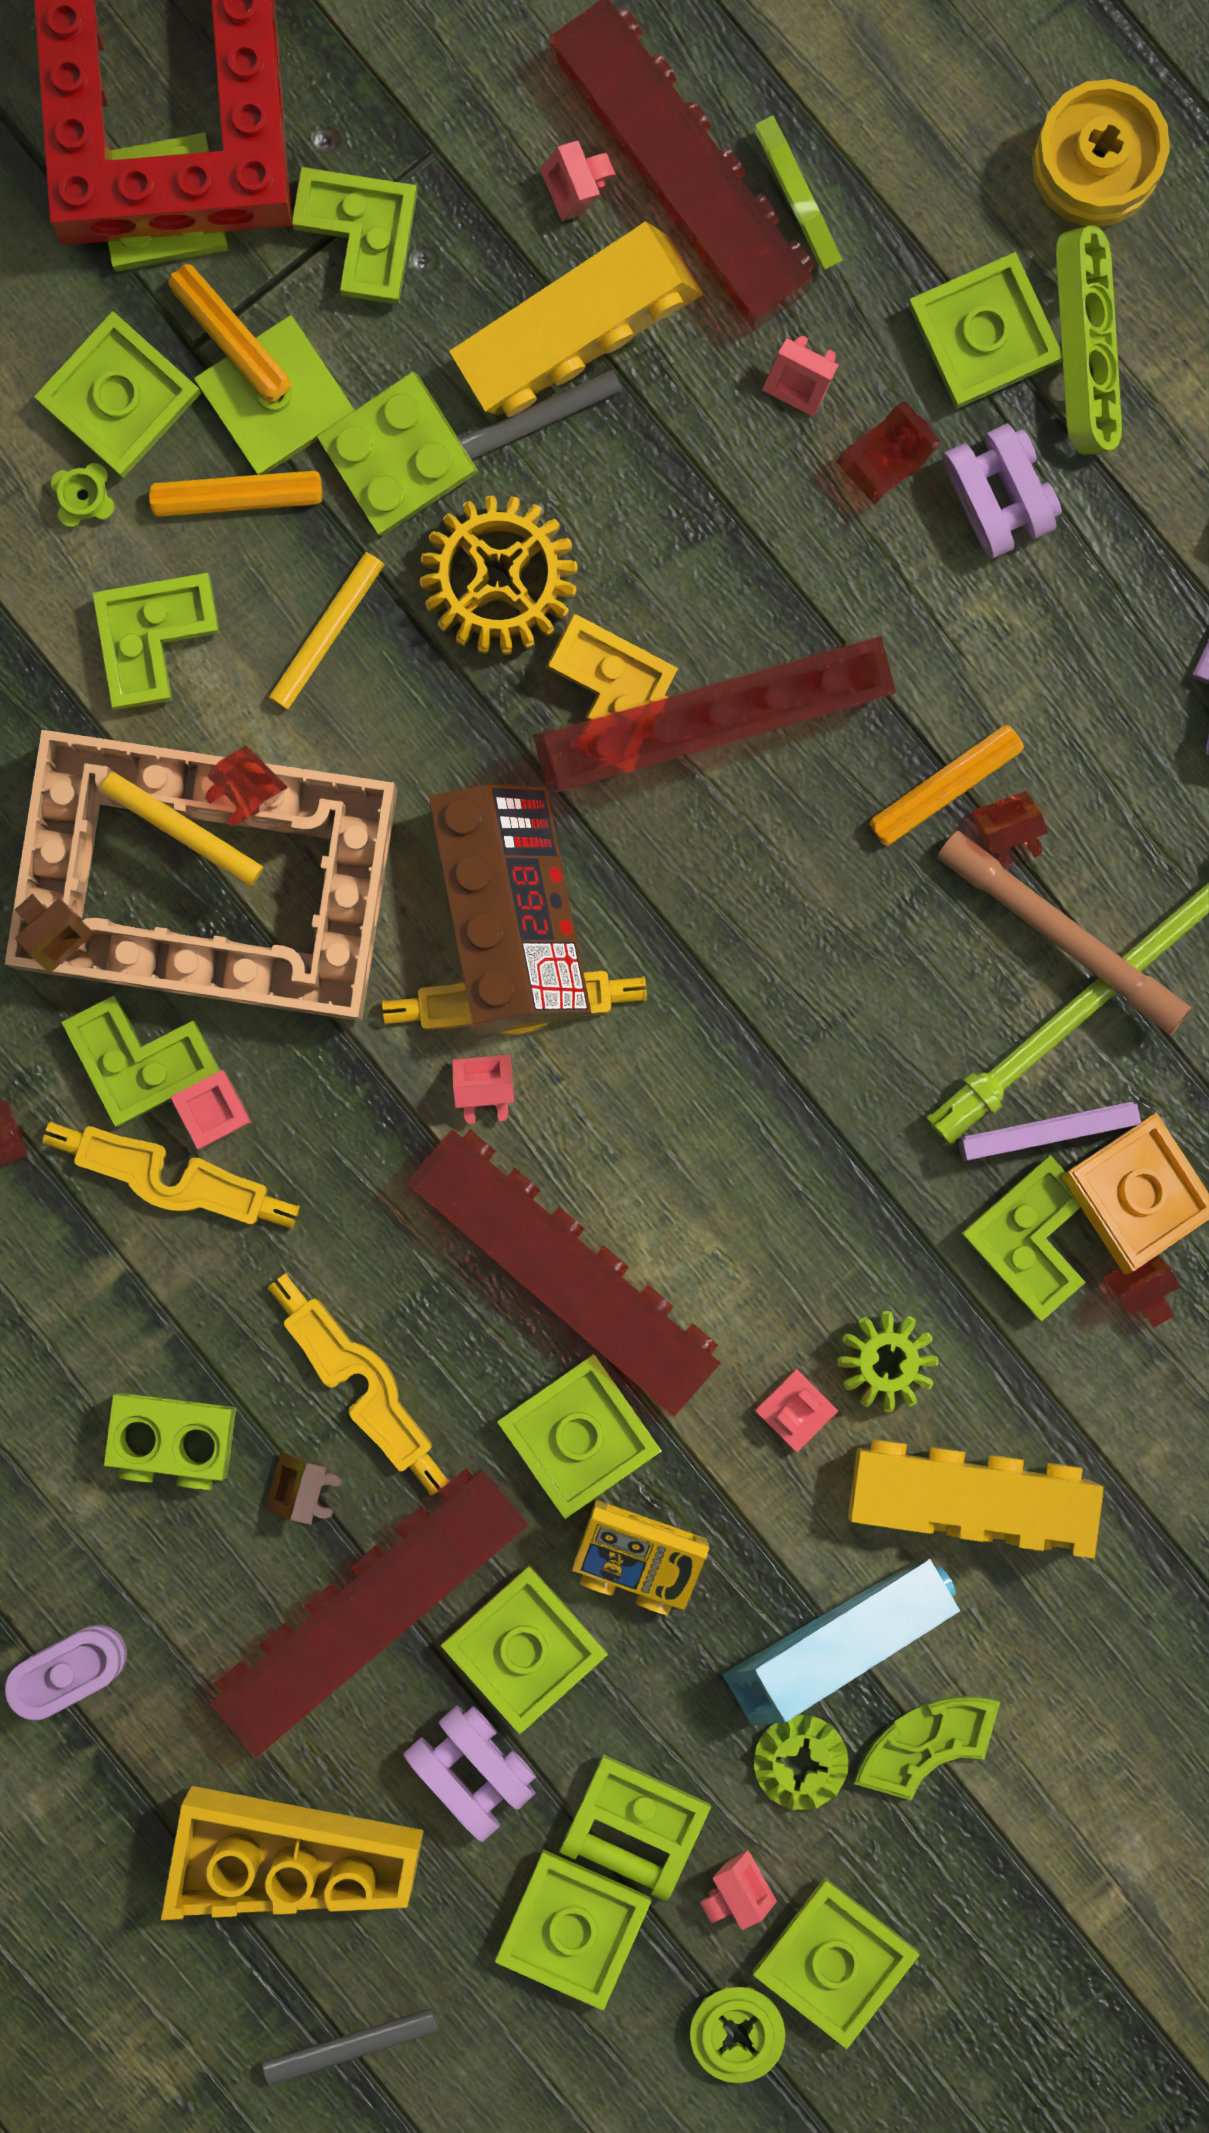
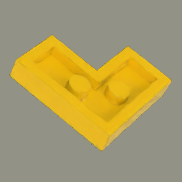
[545,614,678,773]

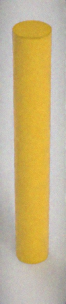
[269,552,385,710]
[100,771,264,887]

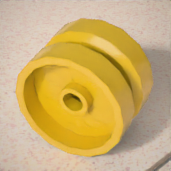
[1032,79,1170,227]

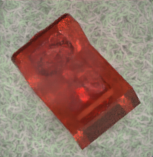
[836,401,941,505]

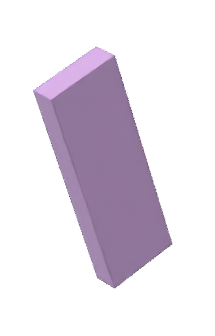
[958,1102,1141,1161]

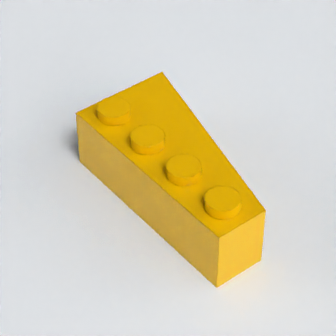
[449,221,704,417]
[848,1439,1104,1559]
[161,1786,424,1920]

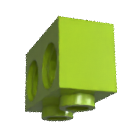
[104,1393,237,1490]

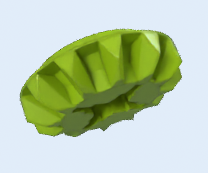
[754,1715,848,1811]
[690,1986,785,2083]

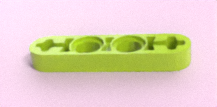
[1056,225,1122,456]

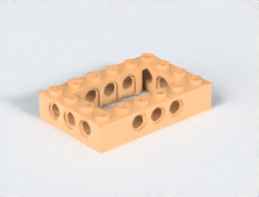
[5,730,398,1021]

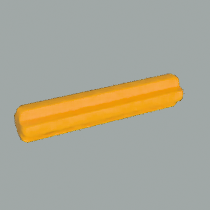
[168,264,291,402]
[149,471,323,517]
[869,725,1024,846]

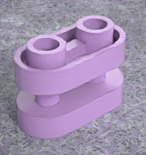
[942,423,1062,559]
[5,1625,127,1720]
[403,1705,536,1842]

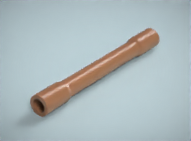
[937,830,1192,1036]

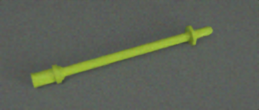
[926,883,1209,1146]

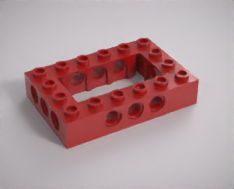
[35,0,292,245]

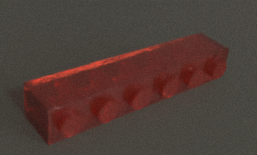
[550,0,814,331]
[532,636,897,792]
[406,1129,721,1417]
[210,1468,530,1758]

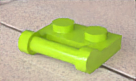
[559,1754,711,1902]

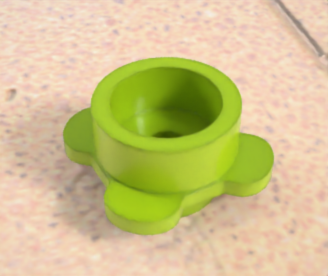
[51,463,115,527]

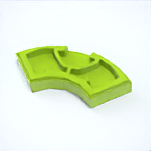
[754,115,843,270]
[853,1695,1000,1800]

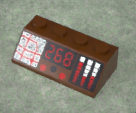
[429,784,592,1037]

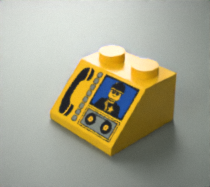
[572,1500,710,1615]

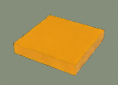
[1061,1113,1209,1275]

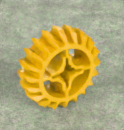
[420,495,578,655]

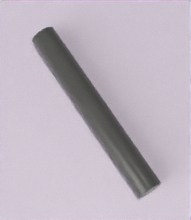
[459,369,622,460]
[262,2009,439,2086]

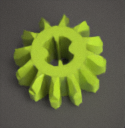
[837,1311,938,1412]

